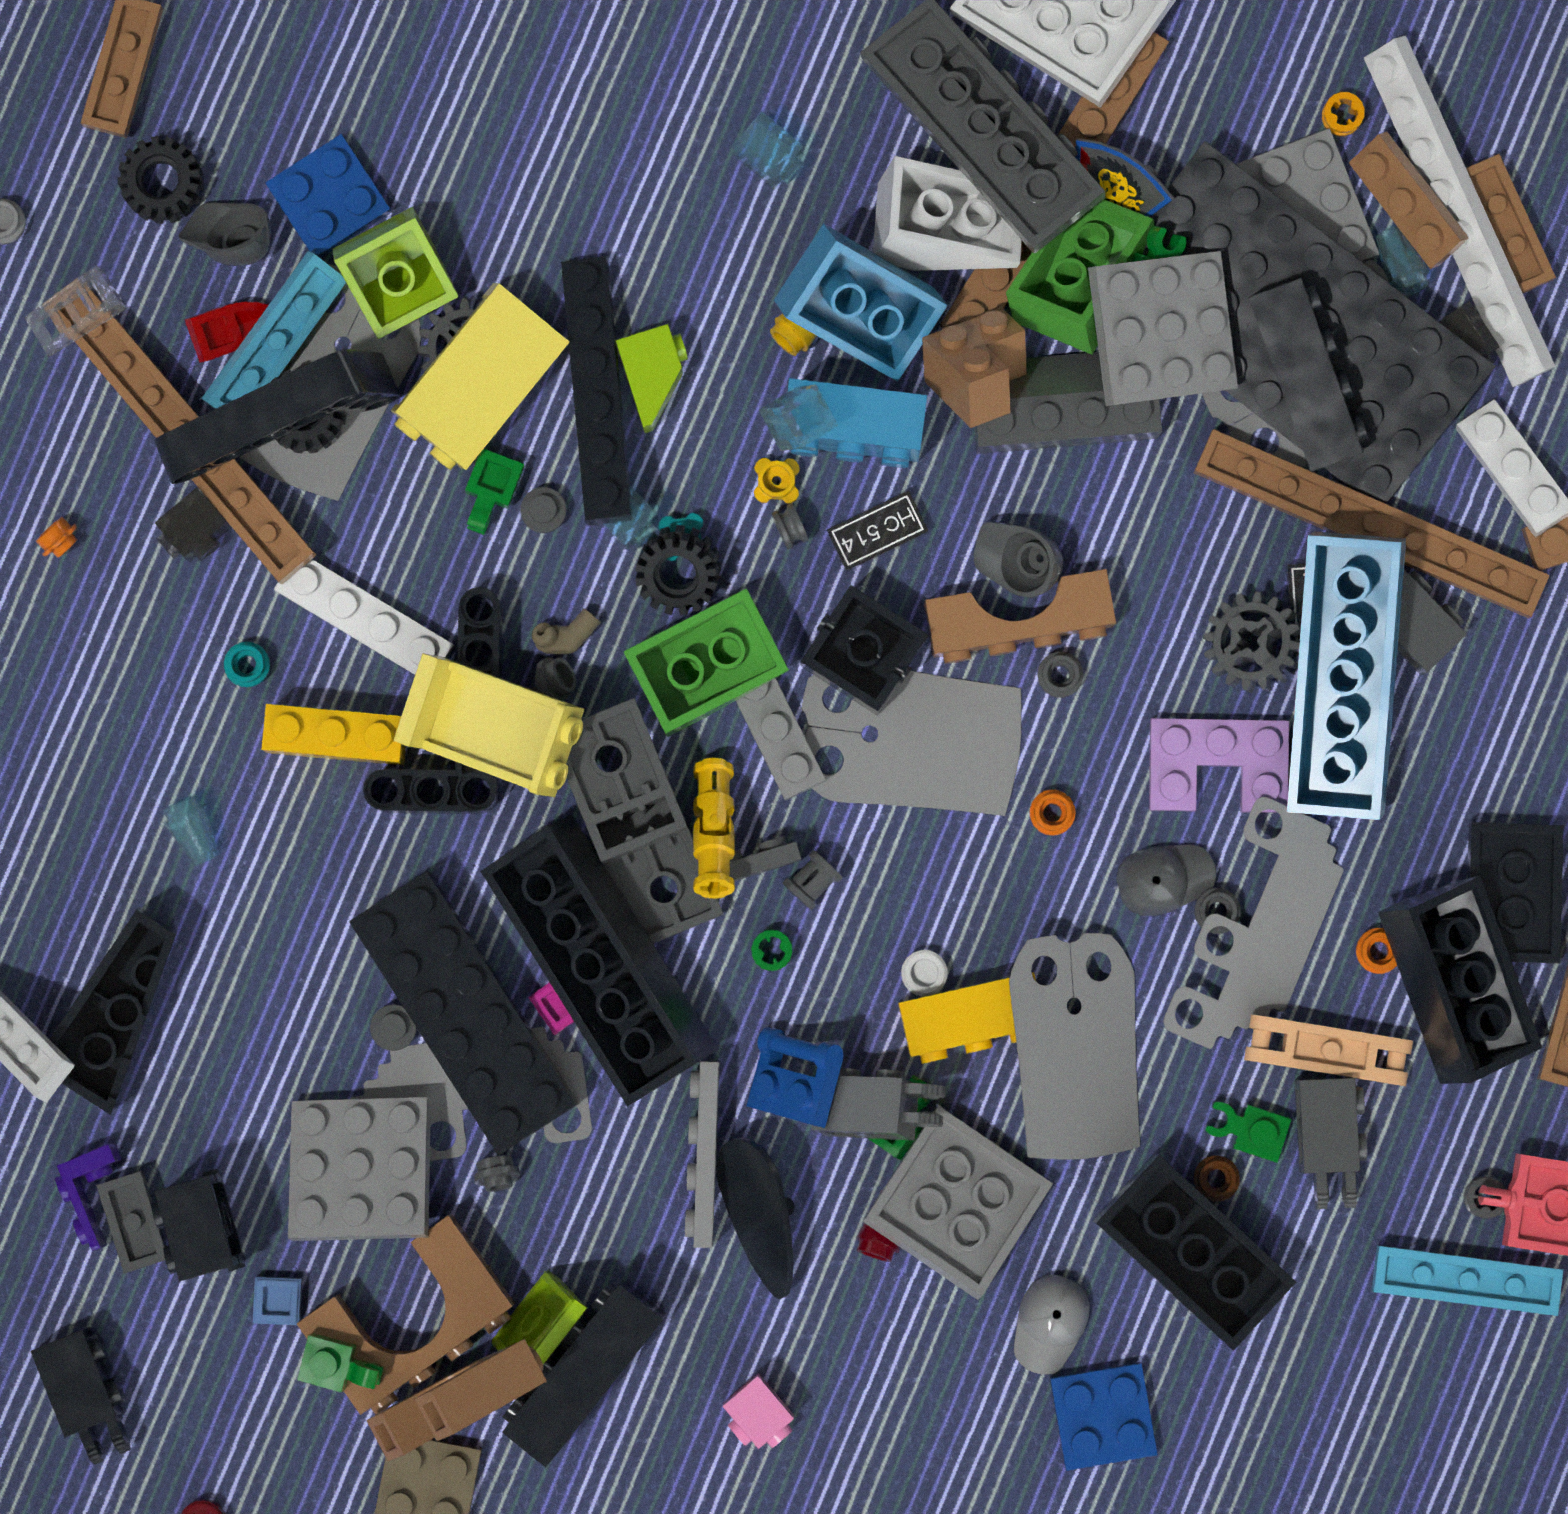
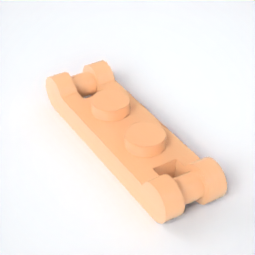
[1244,1014,1413,1086]

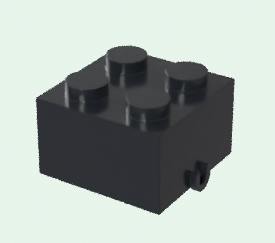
[800,585,928,716]
[151,1168,245,1282]

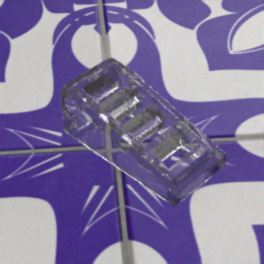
[25,265,127,357]

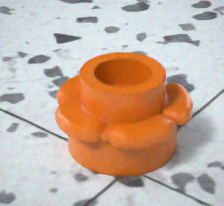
[36,516,78,558]

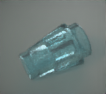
[1376,227,1429,297]
[163,795,219,866]

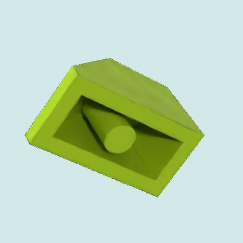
[616,324,688,433]

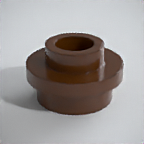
[1193,1155,1240,1202]

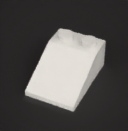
[873,156,1021,271]

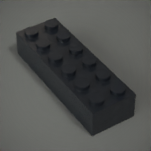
[480,814,719,1107]
[349,871,579,1156]

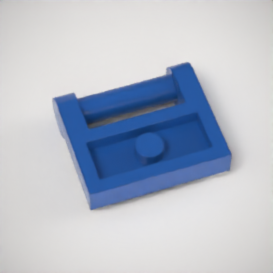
[746,1027,843,1128]

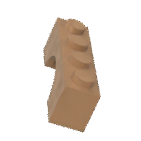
[924,569,1116,664]

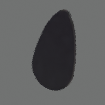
[716,1138,795,1299]

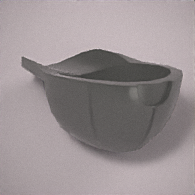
[178,203,271,266]
[974,521,1064,598]
[1116,845,1216,916]

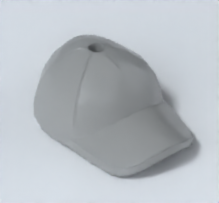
[1014,1274,1090,1375]

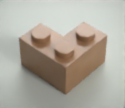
[922,308,1027,428]

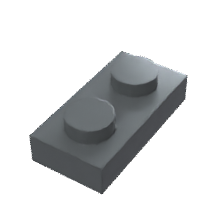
[730,836,801,881]
[96,1171,166,1274]

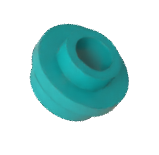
[224,642,270,688]

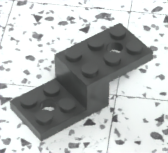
[566,698,724,944]

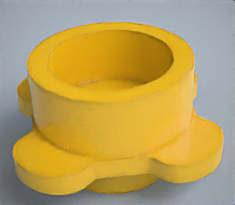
[754,458,799,504]

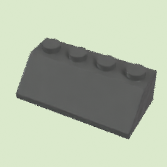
[974,352,1162,454]

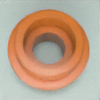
[1029,790,1076,836]
[1356,928,1397,974]

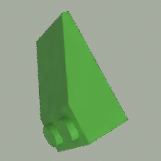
[1006,199,1154,355]
[623,588,789,737]

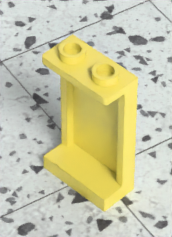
[391,283,569,470]
[393,653,584,797]

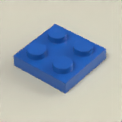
[265,134,392,258]
[1049,1362,1157,1471]

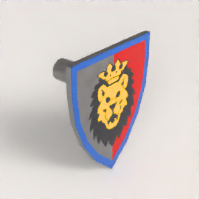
[1075,138,1174,217]

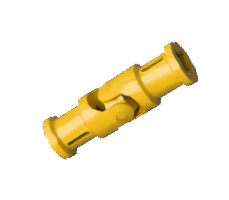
[693,758,735,899]

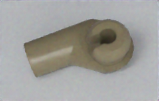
[532,608,601,654]

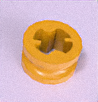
[1321,92,1365,137]

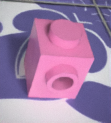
[722,1373,794,1449]

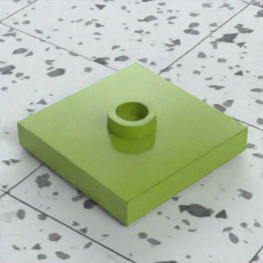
[491,1270,587,1364]

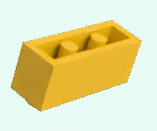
[261,704,406,766]
[898,972,1036,1064]

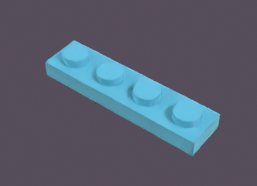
[201,251,346,409]
[1372,1245,1563,1316]

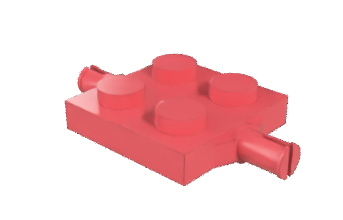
[1478,1153,1568,1256]

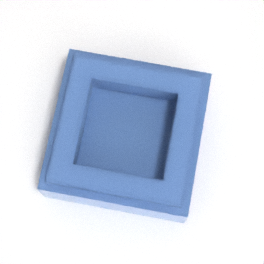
[253,1276,303,1325]

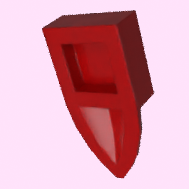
[184,302,268,363]

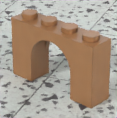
[297,1214,515,1415]
[366,1339,547,1461]

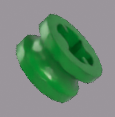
[751,930,792,971]

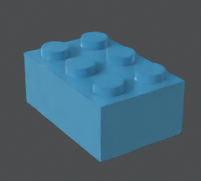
[774,223,948,382]
[782,378,927,468]

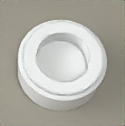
[901,950,947,996]

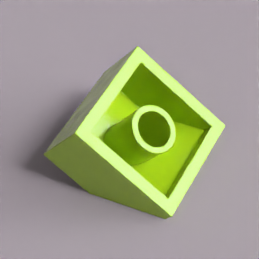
[333,206,459,339]

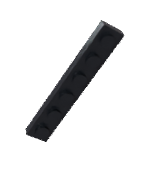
[561,256,633,526]

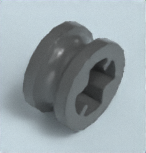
[771,503,809,550]
[1463,1177,1505,1219]

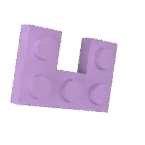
[1149,718,1289,813]

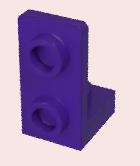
[55,1143,122,1251]

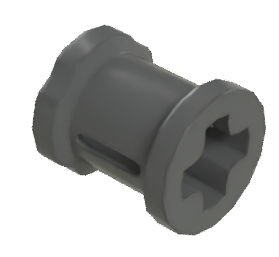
[782,850,843,911]

